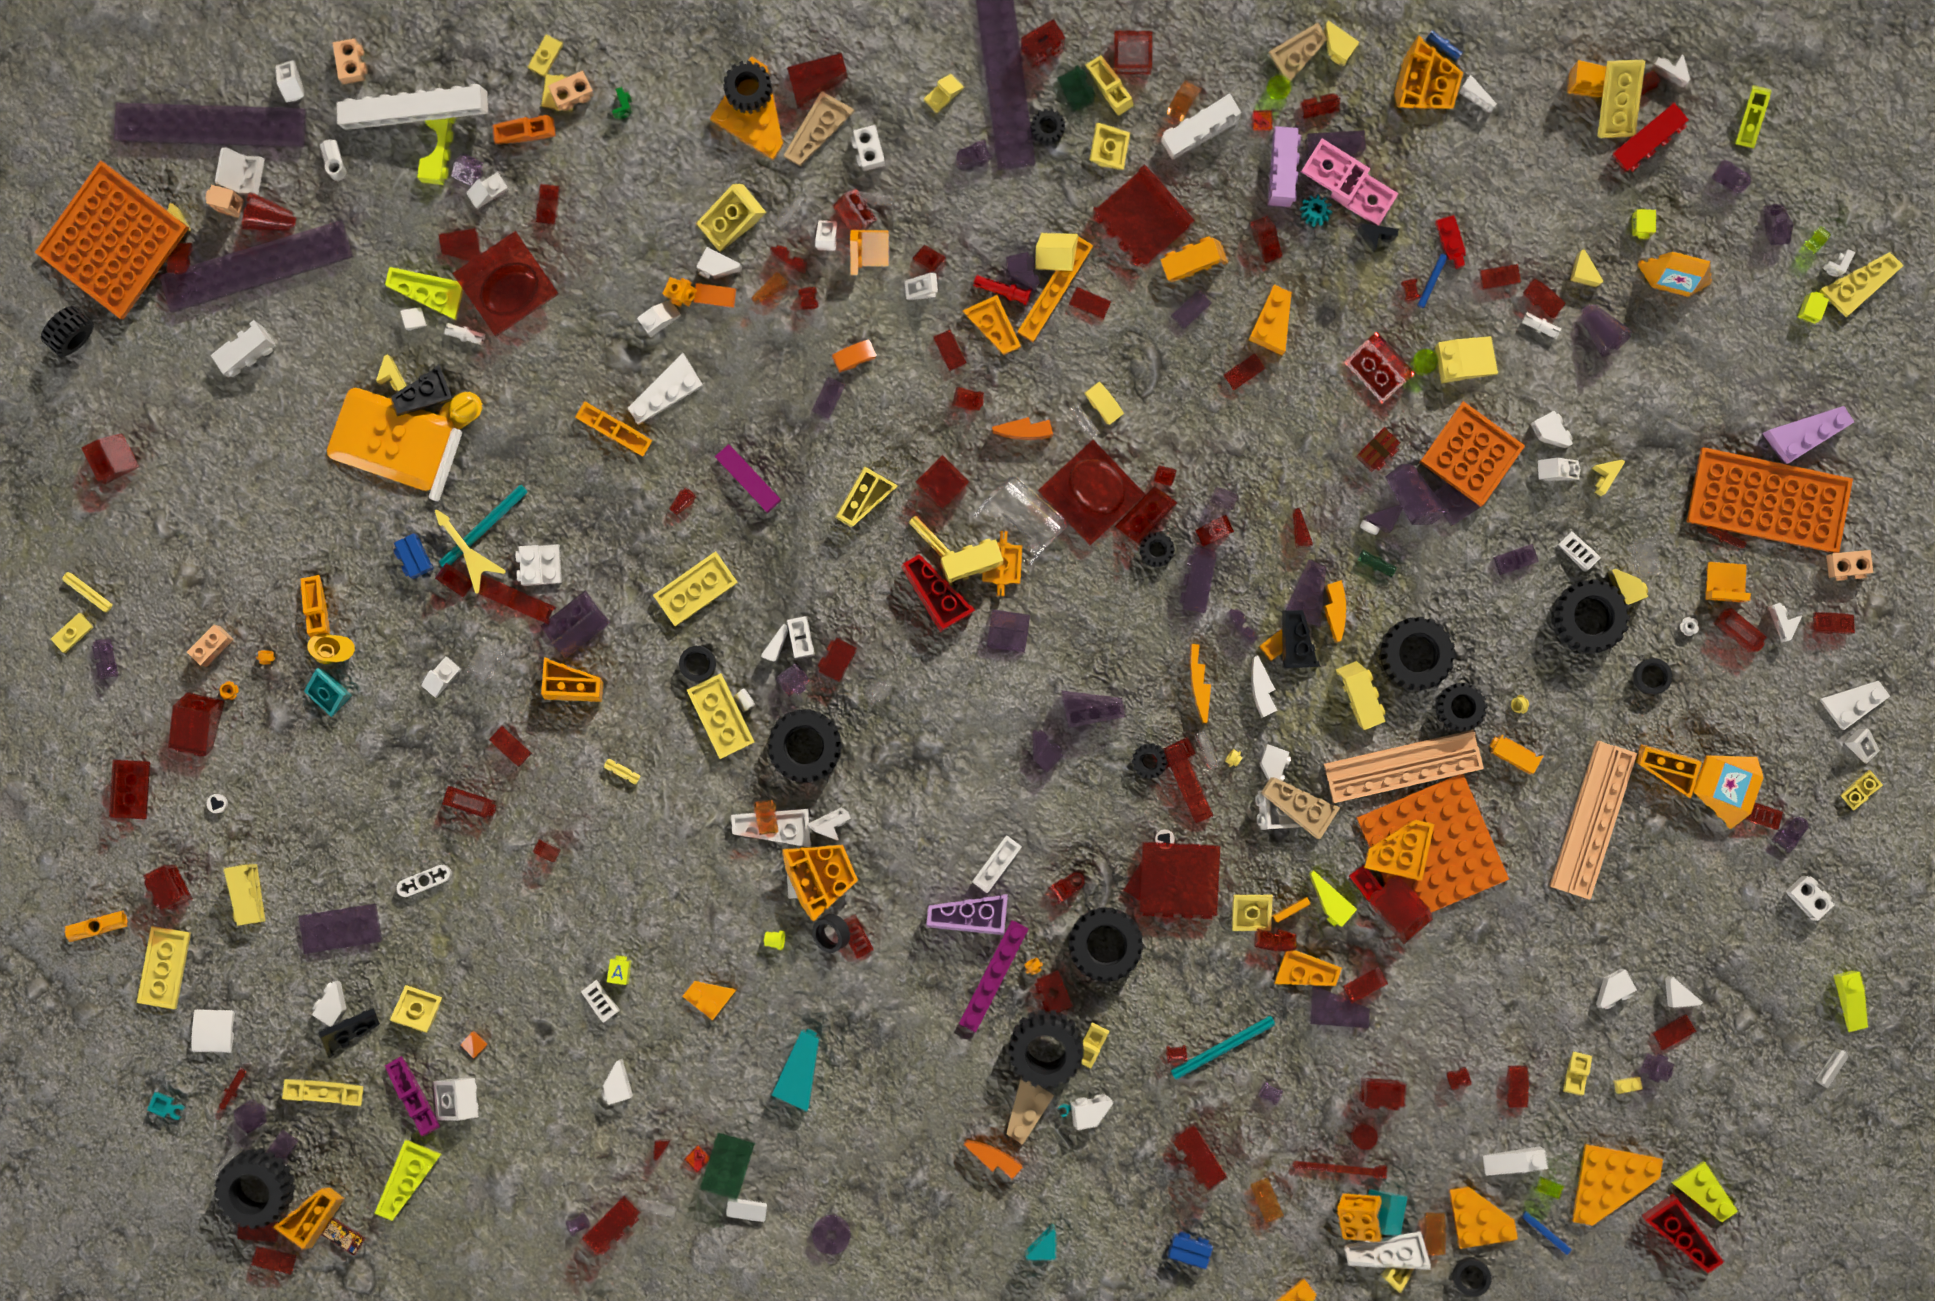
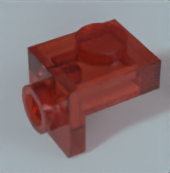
[952,387,984,412]

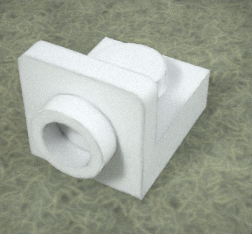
[1823,249,1855,277]

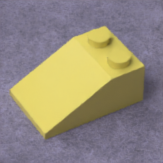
[696,184,766,252]
[1435,337,1498,384]

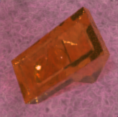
[754,800,779,835]

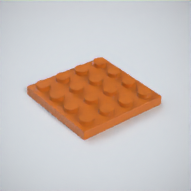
[1419,401,1525,507]

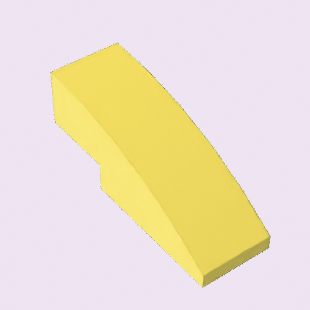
[1085,55,1134,116]

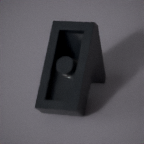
[1358,223,1399,252]

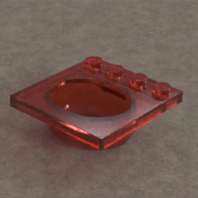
[452,231,559,337]
[1037,439,1145,546]

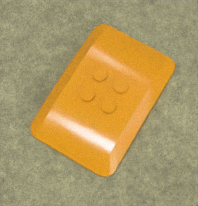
[327,388,455,491]

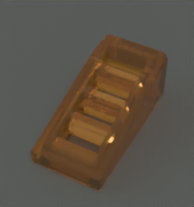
[751,272,789,305]

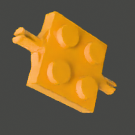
[982,531,1022,596]

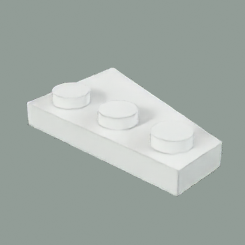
[1819,681,1890,730]

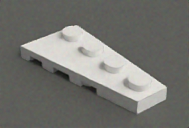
[628,353,703,425]
[731,809,811,848]
[1344,1232,1431,1270]

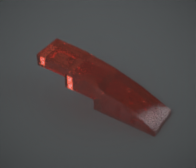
[1164,743,1213,823]

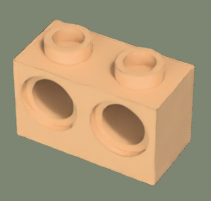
[332,39,367,84]
[548,71,593,111]
[205,185,244,218]
[1826,550,1873,581]
[187,625,234,667]

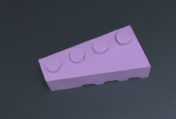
[1268,126,1301,207]
[1762,406,1854,464]
[926,894,1008,935]

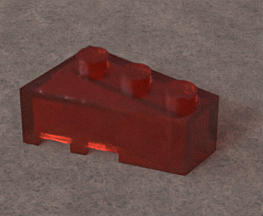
[787,53,847,109]
[1173,1123,1228,1190]
[578,1196,640,1258]

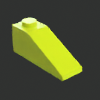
[1735,85,1772,148]
[1309,870,1357,927]
[1833,971,1868,1032]

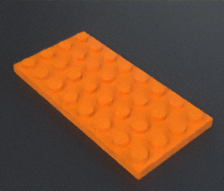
[1687,447,1853,553]

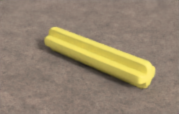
[909,516,950,558]
[62,572,113,612]

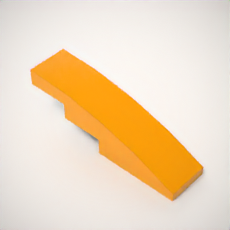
[574,401,653,457]
[1190,644,1211,724]

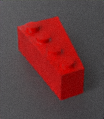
[1612,102,1689,172]
[901,554,975,632]
[1641,1193,1725,1274]

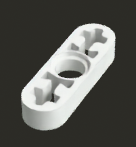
[397,865,452,897]

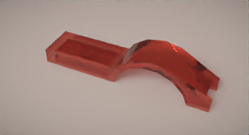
[473,575,557,625]

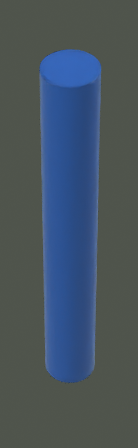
[1417,254,1447,308]
[1521,1211,1572,1255]

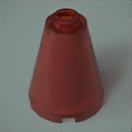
[242,192,297,231]

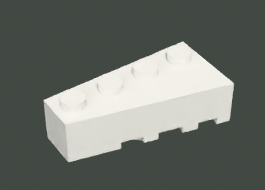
[1161,93,1241,160]

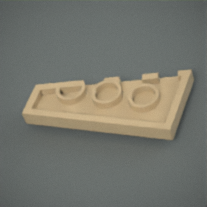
[1261,777,1340,839]

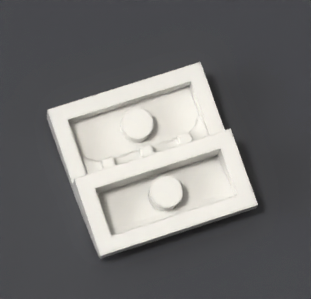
[192,1010,235,1053]

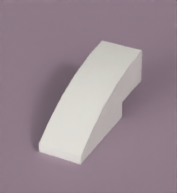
[1251,655,1277,718]

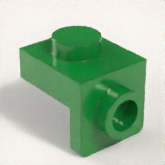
[612,87,633,119]

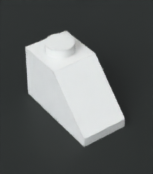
[276,60,304,102]
[696,247,742,279]
[637,300,681,337]
[601,1059,633,1105]

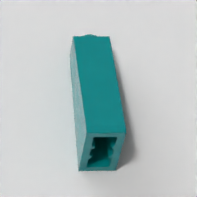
[772,1028,820,1111]

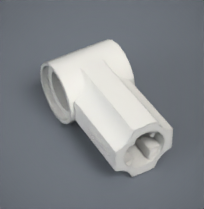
[320,140,346,181]

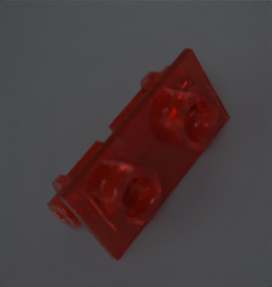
[1300,93,1340,119]

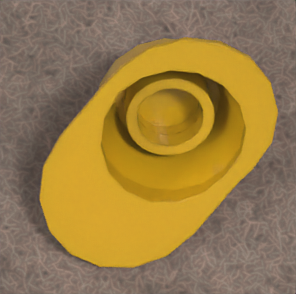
[439,392,482,430]
[307,634,355,664]

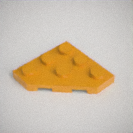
[1364,820,1434,881]
[1449,1186,1518,1249]

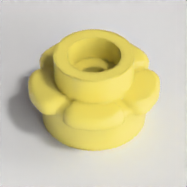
[1511,695,1529,714]
[1225,749,1242,767]

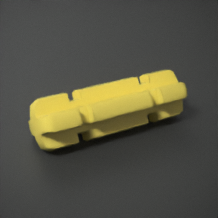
[604,759,641,784]

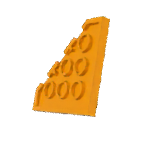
[710,56,784,160]
[1572,1144,1663,1226]

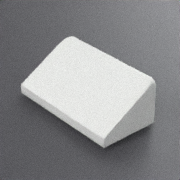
[1815,1049,1848,1088]
[727,1198,767,1222]

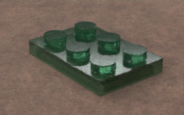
[700,1132,755,1201]

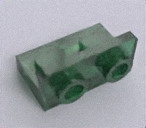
[1057,65,1096,113]

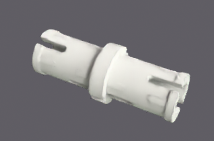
[1521,312,1561,339]
[445,323,485,346]

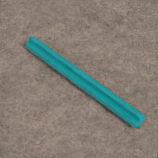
[439,485,528,569]
[1171,1016,1275,1079]

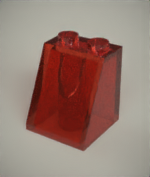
[168,692,224,757]
[1369,875,1433,944]

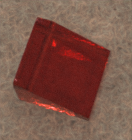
[1154,465,1177,486]
[654,1139,672,1161]

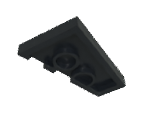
[390,364,452,416]
[1282,610,1321,668]
[318,1008,380,1058]

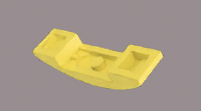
[282,1079,364,1106]

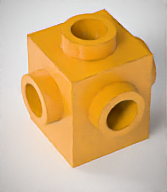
[662,277,697,307]

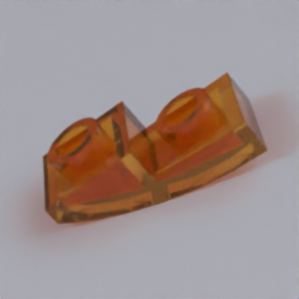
[1250,1177,1284,1224]
[1423,1212,1446,1255]

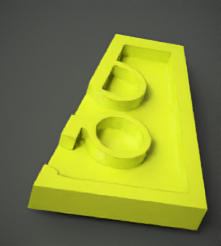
[1671,1161,1738,1222]

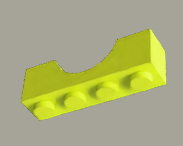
[417,117,456,185]

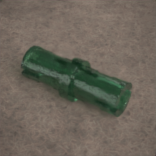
[1357,549,1397,578]

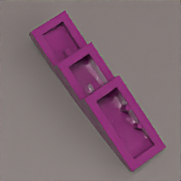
[715,444,782,513]
[385,1056,440,1137]

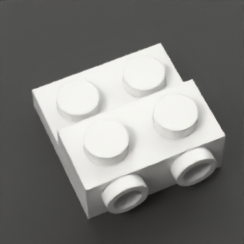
[516,545,562,586]
[1255,789,1302,829]

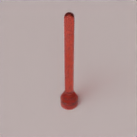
[1292,1161,1387,1181]

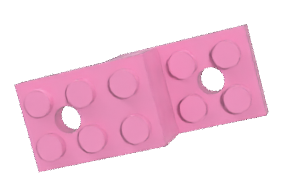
[1301,138,1398,226]

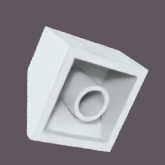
[433,1078,478,1120]

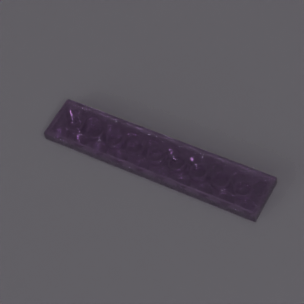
[976,0,1036,170]
[114,103,306,148]
[159,220,354,313]

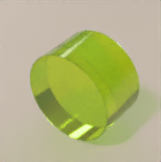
[1266,74,1293,100]
[1803,225,1832,254]
[1411,349,1438,376]
[1535,1176,1564,1200]

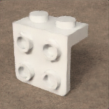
[215,148,265,195]

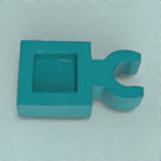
[147,1092,186,1120]

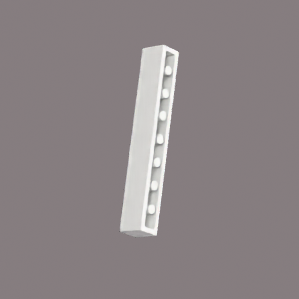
[337,84,488,130]

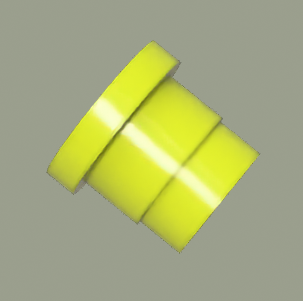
[764,931,785,950]

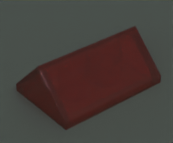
[1115,486,1177,547]
[109,760,150,819]

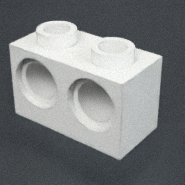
[851,125,885,171]
[787,616,815,659]
[1785,876,1834,921]

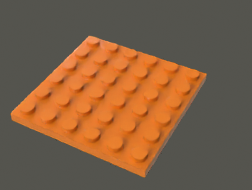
[35,160,189,320]
[1356,774,1509,924]

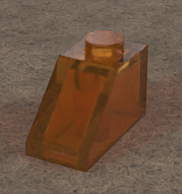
[1167,80,1201,121]

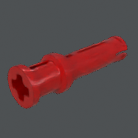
[973,275,1032,306]

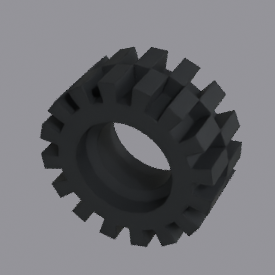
[1031,108,1065,146]
[1139,532,1175,568]
[1132,743,1168,779]

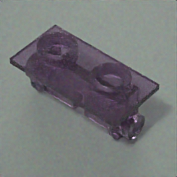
[91,639,118,680]

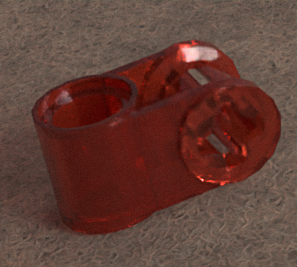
[1048,872,1085,904]

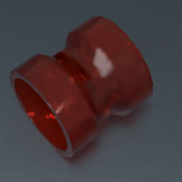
[798,287,819,310]
[1446,1067,1472,1091]

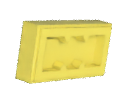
[528,34,563,77]
[51,613,94,653]

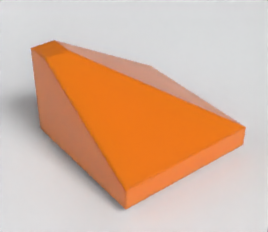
[460,1031,488,1058]

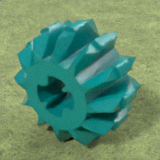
[1300,194,1332,227]

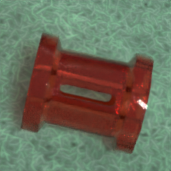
[1401,279,1421,302]
[1166,1045,1187,1063]

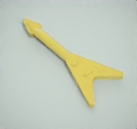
[435,510,506,594]

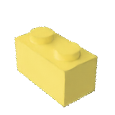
[1614,1076,1643,1094]

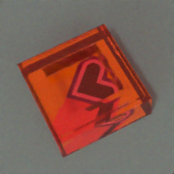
[1253,110,1273,131]
[684,1145,712,1173]

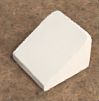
[401,307,426,331]
[734,689,755,712]

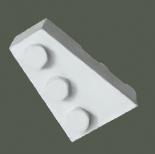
[211,320,276,377]

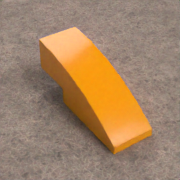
[300,575,330,638]
[1323,580,1346,643]

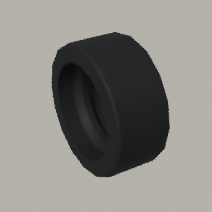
[679,645,716,682]
[1633,658,1673,695]
[812,914,850,953]
[1452,1258,1492,1297]

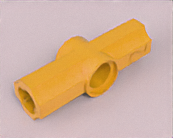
[65,910,128,942]

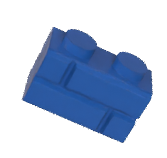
[393,533,434,579]
[1167,1231,1213,1269]

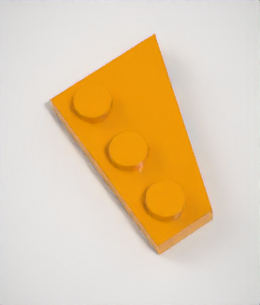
[963,295,1021,355]
[1274,947,1342,986]

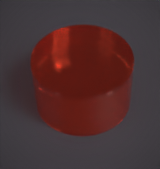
[532,839,561,863]
[1350,1123,1378,1150]

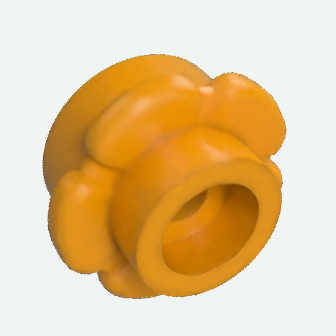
[256,650,275,665]
[219,681,239,700]
[1024,958,1043,975]

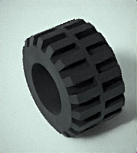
[723,61,773,114]
[40,306,94,357]
[1435,683,1487,732]

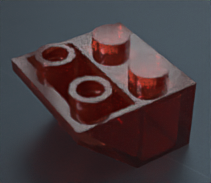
[81,433,139,485]

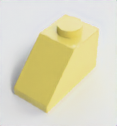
[1324,21,1359,65]
[1607,569,1648,605]

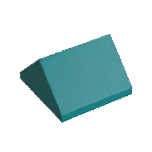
[304,668,353,717]
[1368,1189,1408,1235]
[1025,1223,1056,1260]

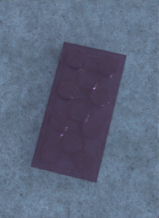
[298,903,382,954]

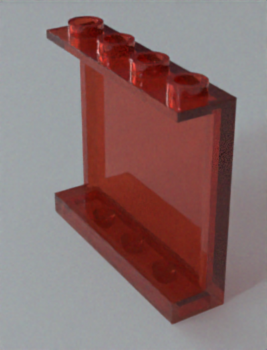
[1093,164,1195,269]
[1138,841,1220,919]

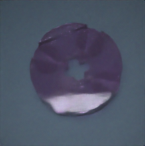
[812,1214,851,1255]

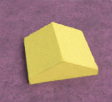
[1089,122,1130,170]
[1035,233,1078,271]
[1232,895,1273,931]
[390,985,442,1033]

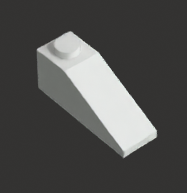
[1482,1146,1548,1175]

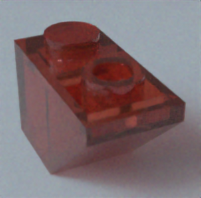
[1250,216,1283,264]

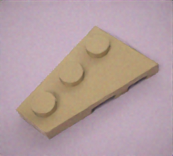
[1268,23,1327,85]

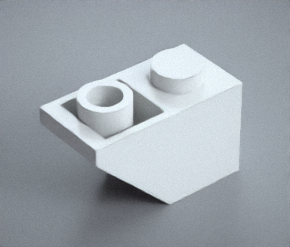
[1531,410,1573,448]
[1538,458,1580,481]
[1259,744,1291,781]
[1596,969,1637,1009]
[312,981,346,1026]
[1070,1094,1113,1130]

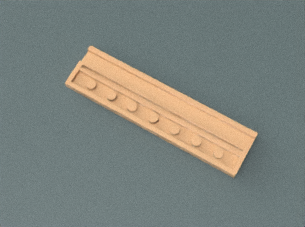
[1323,730,1484,803]
[1550,741,1637,900]

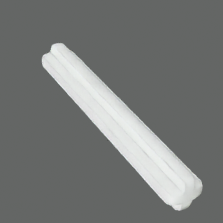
[429,428,462,501]

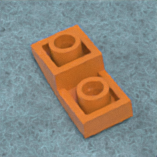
[694,283,736,308]
[832,339,877,372]

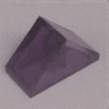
[1363,504,1403,534]

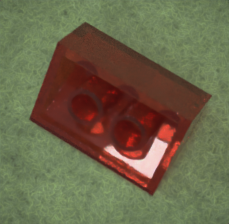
[1344,332,1416,404]

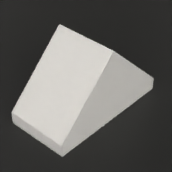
[1845,728,1880,764]
[1665,976,1703,1008]

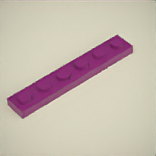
[959,920,1029,1032]

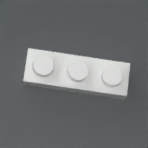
[972,835,1022,893]

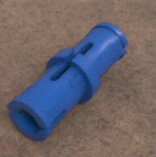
[1425,30,1463,62]

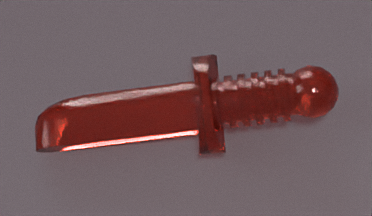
[1706,526,1747,548]
[219,1068,245,1110]

